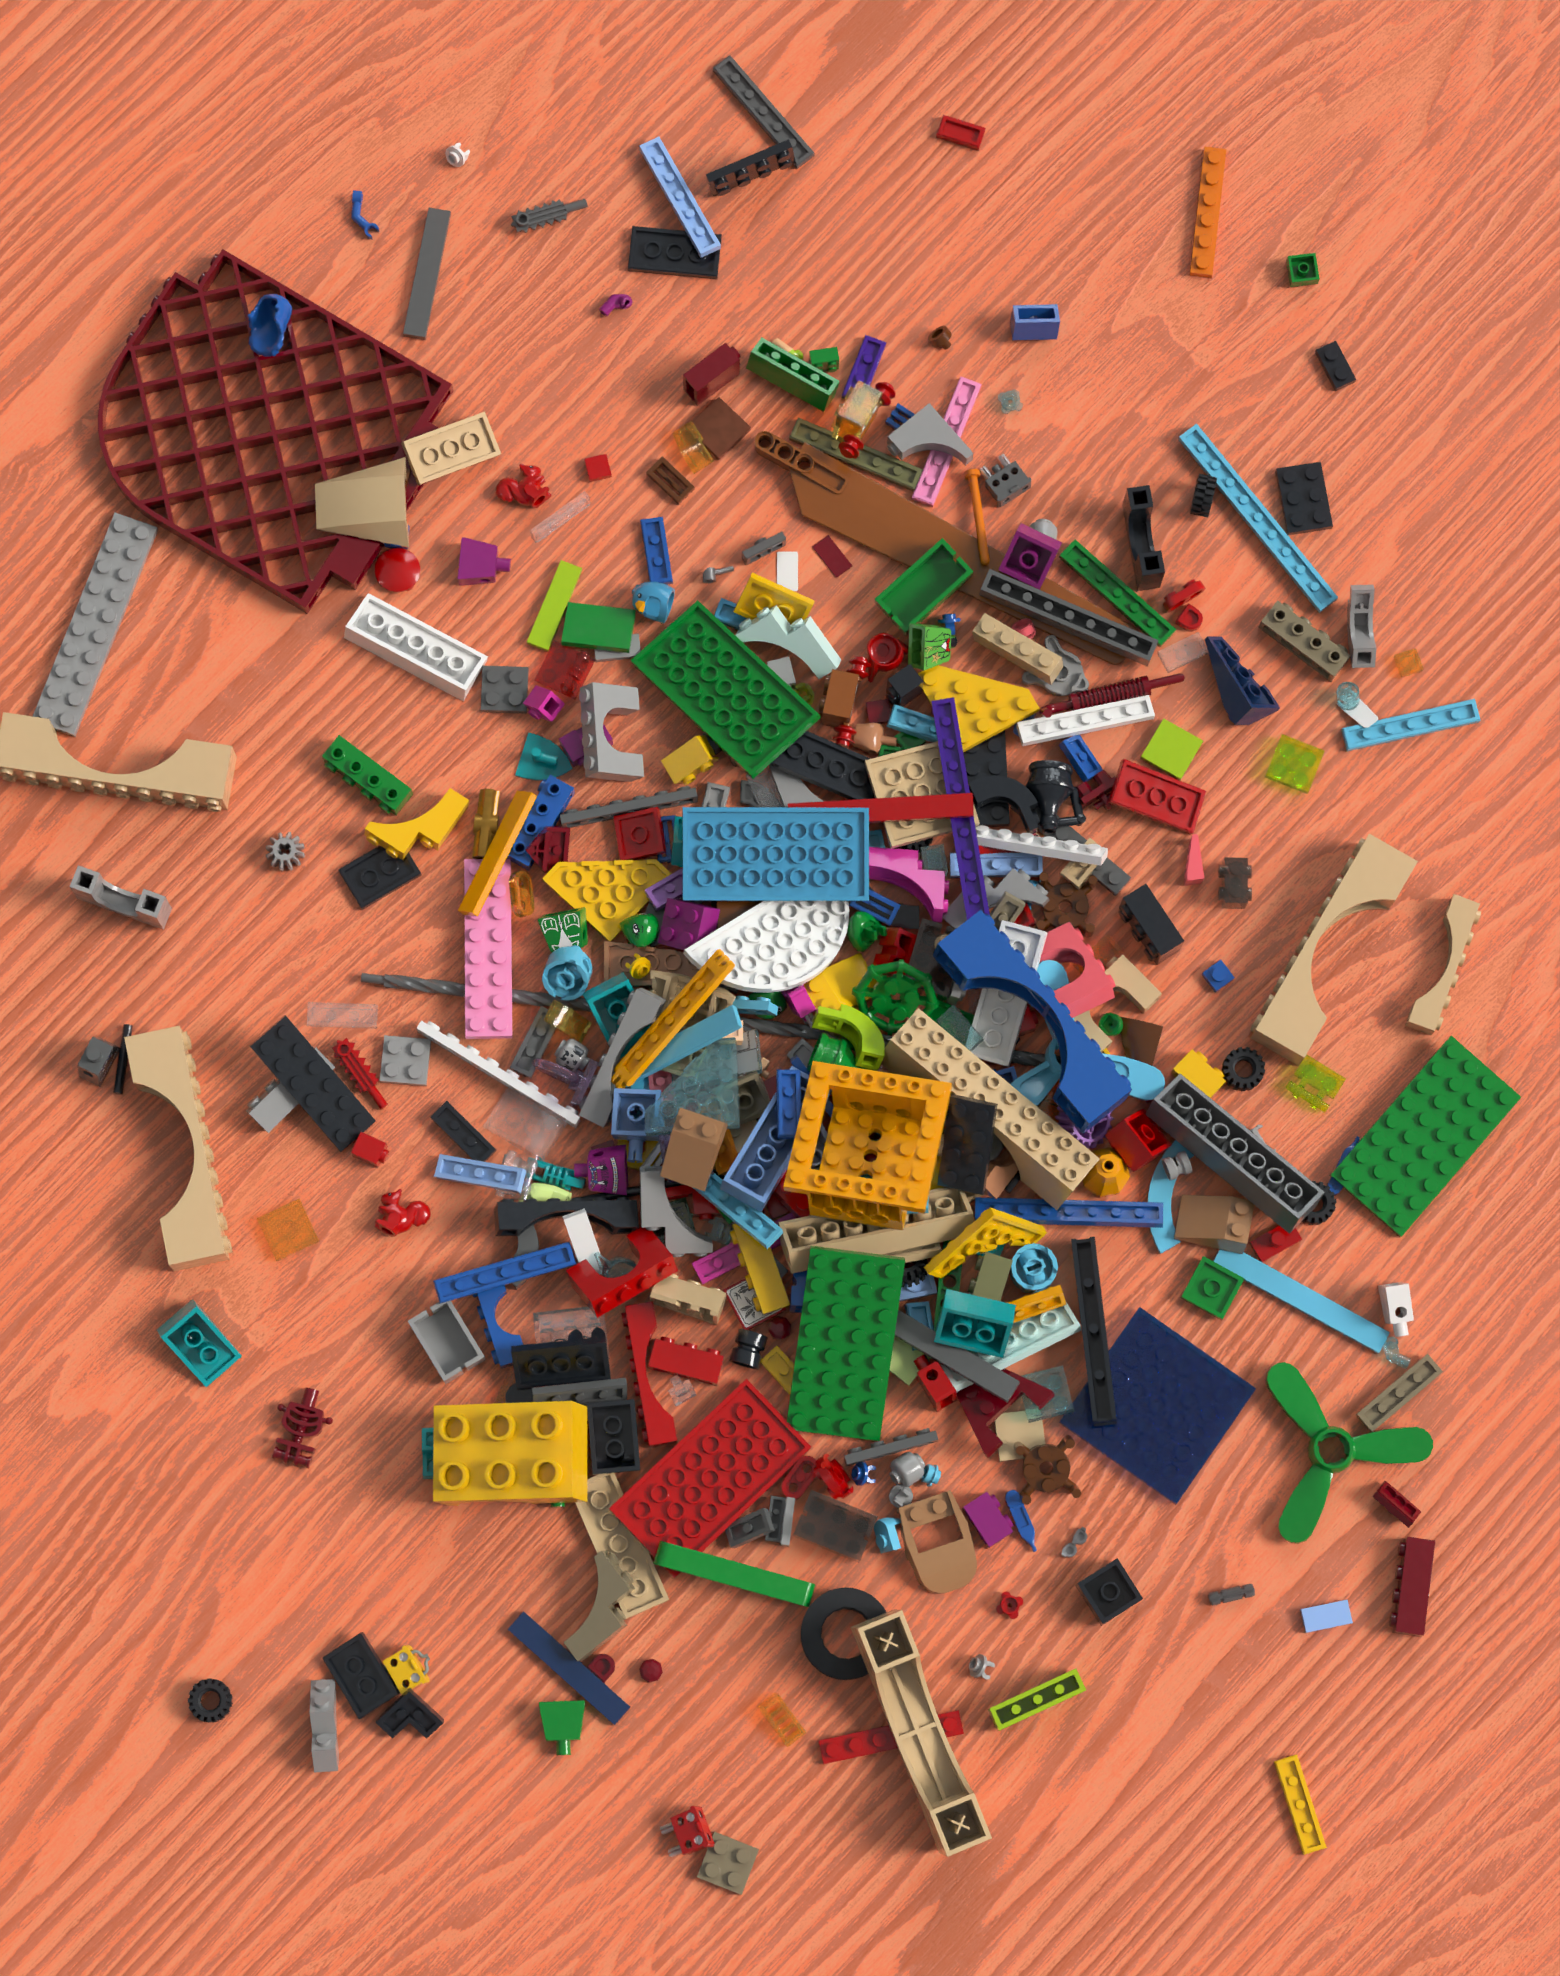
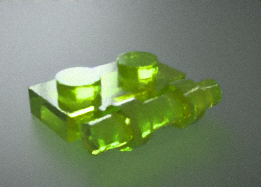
[1285,1054,1346,1113]

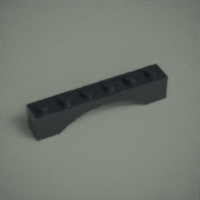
[494,1197,639,1236]

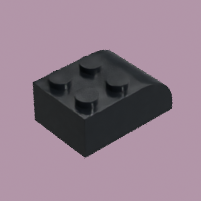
[587,1399,640,1475]

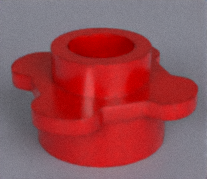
[996,1591,1023,1619]

